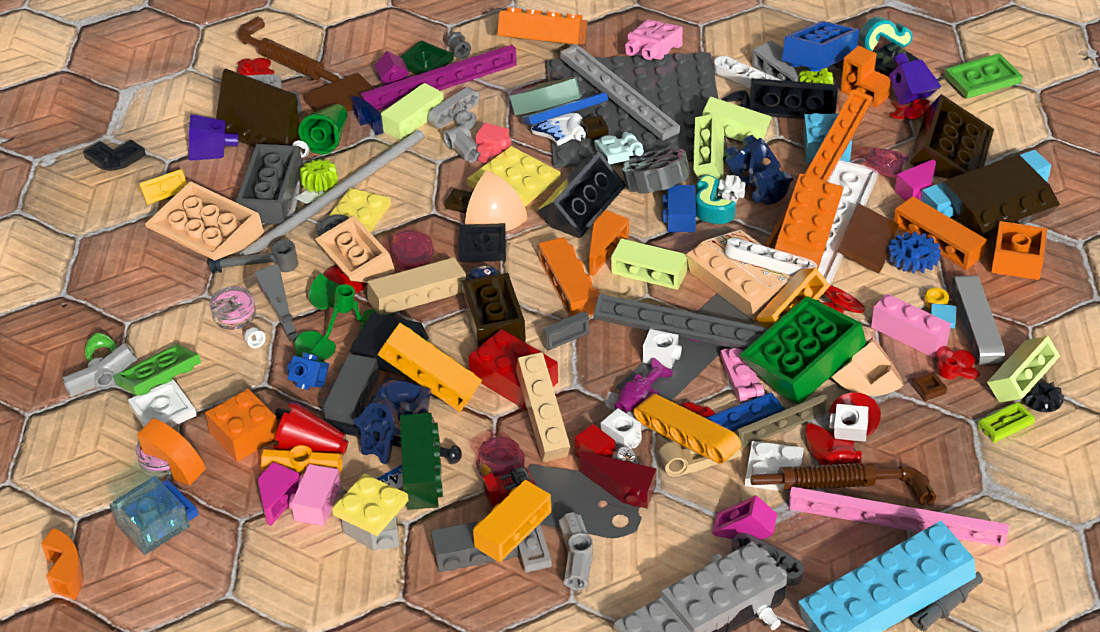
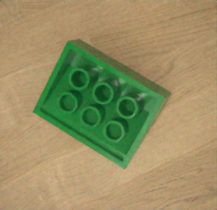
[739,296,867,405]

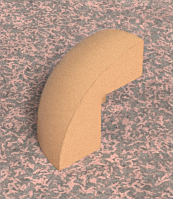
[465,170,527,231]
[832,337,904,396]

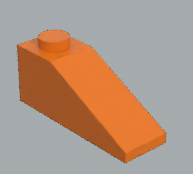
[589,210,629,276]

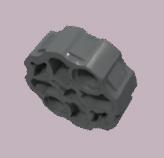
[622,147,690,194]

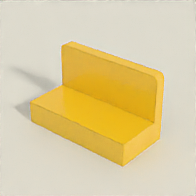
[137,169,187,205]

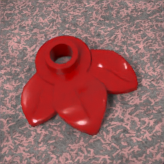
[237,58,275,75]
[890,99,930,119]
[936,346,980,380]

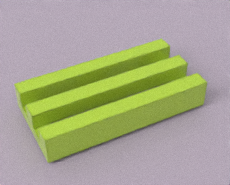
[977,402,1035,443]

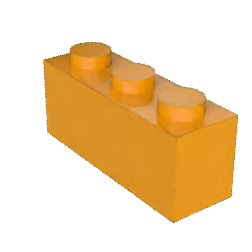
[756,268,830,328]
[473,480,551,563]

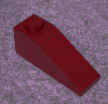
[579,451,657,509]

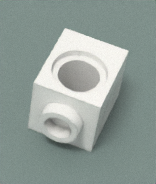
[643,329,682,369]
[830,404,868,442]
[601,409,642,450]

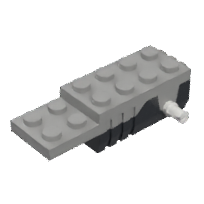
[614,542,787,632]

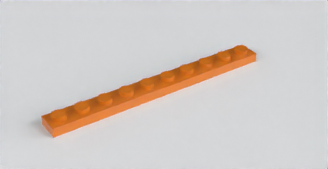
[765,89,873,249]

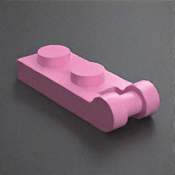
[720,348,764,402]

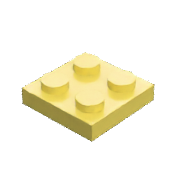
[330,188,391,232]
[332,473,409,536]

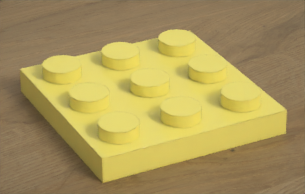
[467,146,561,207]

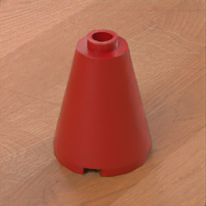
[274,401,349,455]

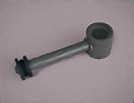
[208,240,299,274]

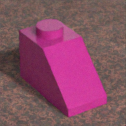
[895,160,936,201]
[258,462,300,526]
[712,495,778,540]

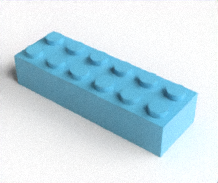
[798,520,976,632]

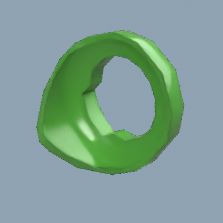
[85,333,117,362]

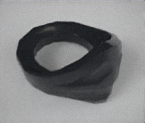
[721,90,750,108]

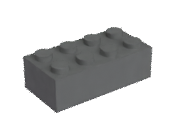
[236,144,303,224]

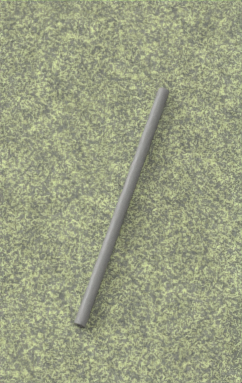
[240,130,424,256]

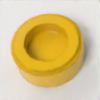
[924,288,949,309]

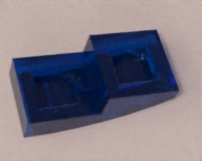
[351,96,384,135]

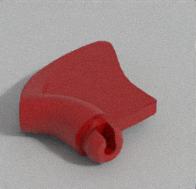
[805,423,862,465]

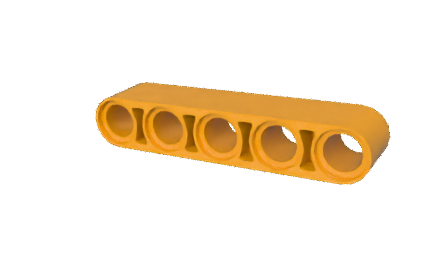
[633,394,742,464]

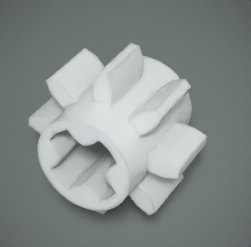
[718,175,746,203]

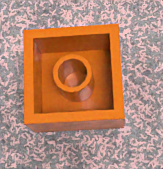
[991,221,1047,280]
[205,389,278,462]

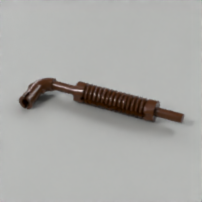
[237,16,339,82]
[750,463,936,505]

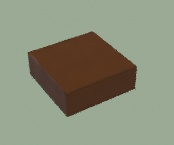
[911,372,947,402]

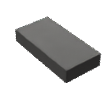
[543,311,589,351]

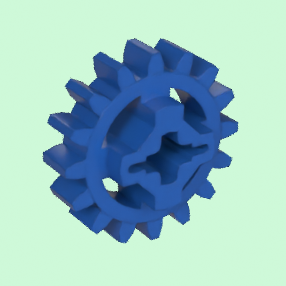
[888,232,941,274]

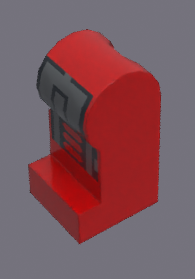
[482,467,536,509]

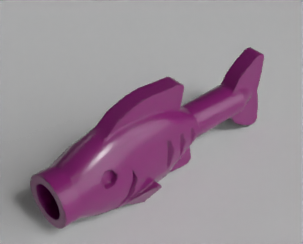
[614,358,673,414]

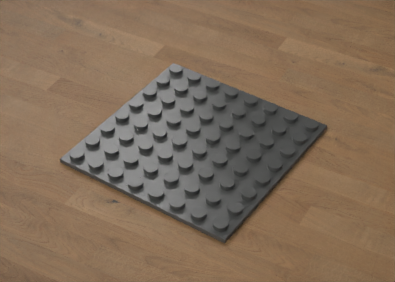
[546,52,727,168]

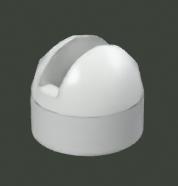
[292,141,310,158]
[244,327,265,348]

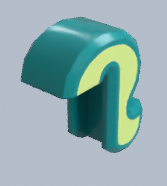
[859,16,913,51]
[695,175,736,224]

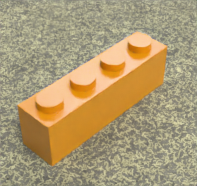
[377,323,482,412]

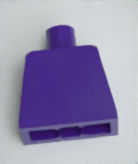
[889,53,941,105]
[189,114,238,161]

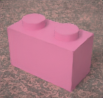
[289,464,341,526]

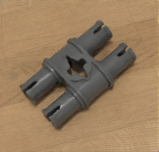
[912,569,983,632]

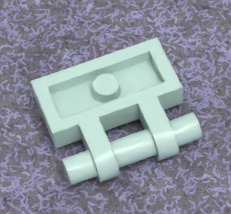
[594,132,644,164]

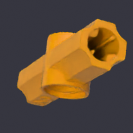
[261,445,343,476]

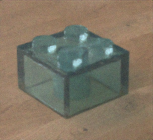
[109,476,190,555]

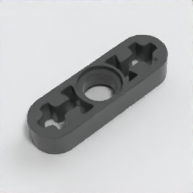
[732,533,804,586]

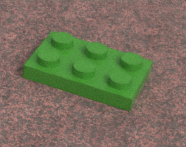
[944,53,1023,99]
[113,344,201,396]

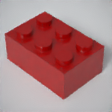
[468,329,558,410]

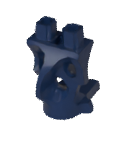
[725,135,793,205]
[354,377,431,464]

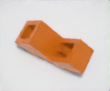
[137,418,206,486]
[41,528,84,600]

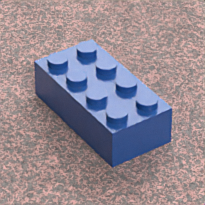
[782,21,860,72]

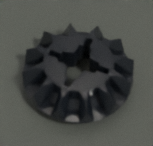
[1022,379,1064,412]

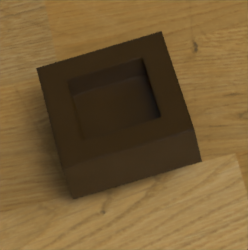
[581,115,609,139]
[445,188,473,213]

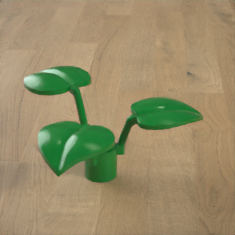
[295,273,394,361]

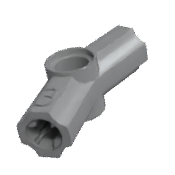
[62,342,138,397]
[558,512,593,591]

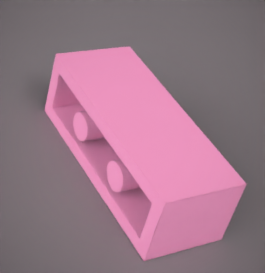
[871,293,951,358]

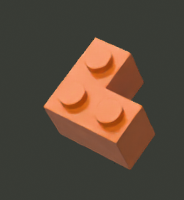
[841,46,892,108]

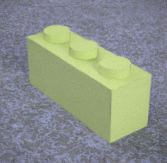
[381,83,444,140]
[702,96,772,142]
[694,113,724,180]
[612,239,687,290]
[987,336,1060,403]

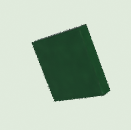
[400,40,454,75]

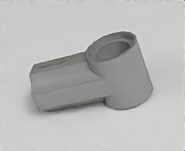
[443,124,481,163]

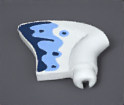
[531,113,586,146]

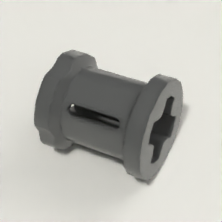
[447,32,471,58]

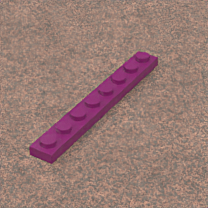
[361,44,517,111]

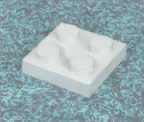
[128,379,197,427]
[745,441,804,492]

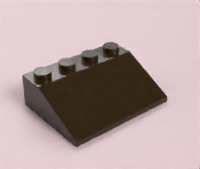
[216,69,301,148]
[909,94,994,179]
[942,155,1060,238]

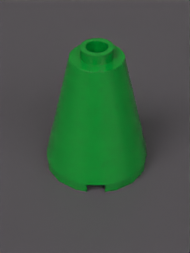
[298,104,348,155]

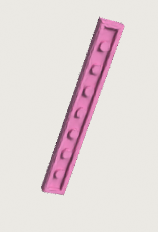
[789,487,1009,547]

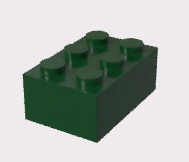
[400,413,443,510]

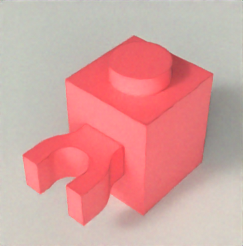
[476,123,511,163]

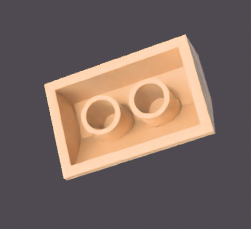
[315,216,395,283]

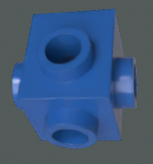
[287,352,330,390]

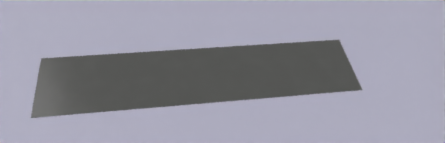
[616,293,754,401]

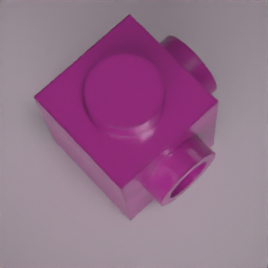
[374,50,409,85]

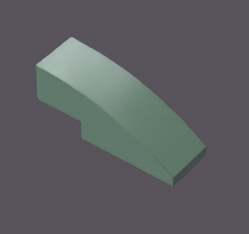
[510,77,581,116]

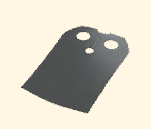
[528,464,642,539]

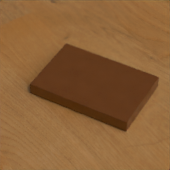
[303,73,374,112]
[837,203,899,274]

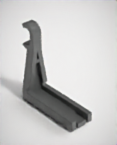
[243,264,300,341]

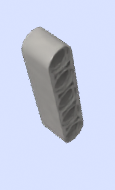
[951,275,1005,366]

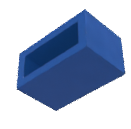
[663,185,696,232]

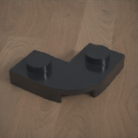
[83,140,146,171]

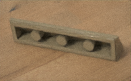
[734,394,827,449]

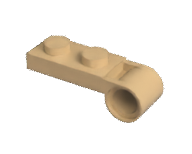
[659,442,742,477]

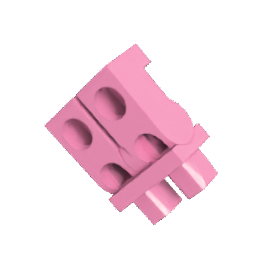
[625,19,682,60]

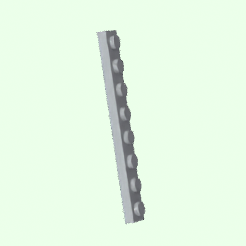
[560,44,680,141]

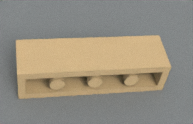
[367,258,466,315]
[516,352,570,463]

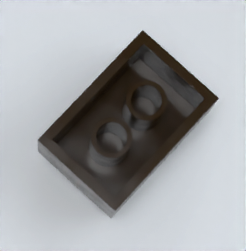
[462,273,526,348]

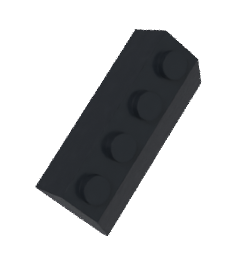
[749,78,838,119]
[537,152,626,238]

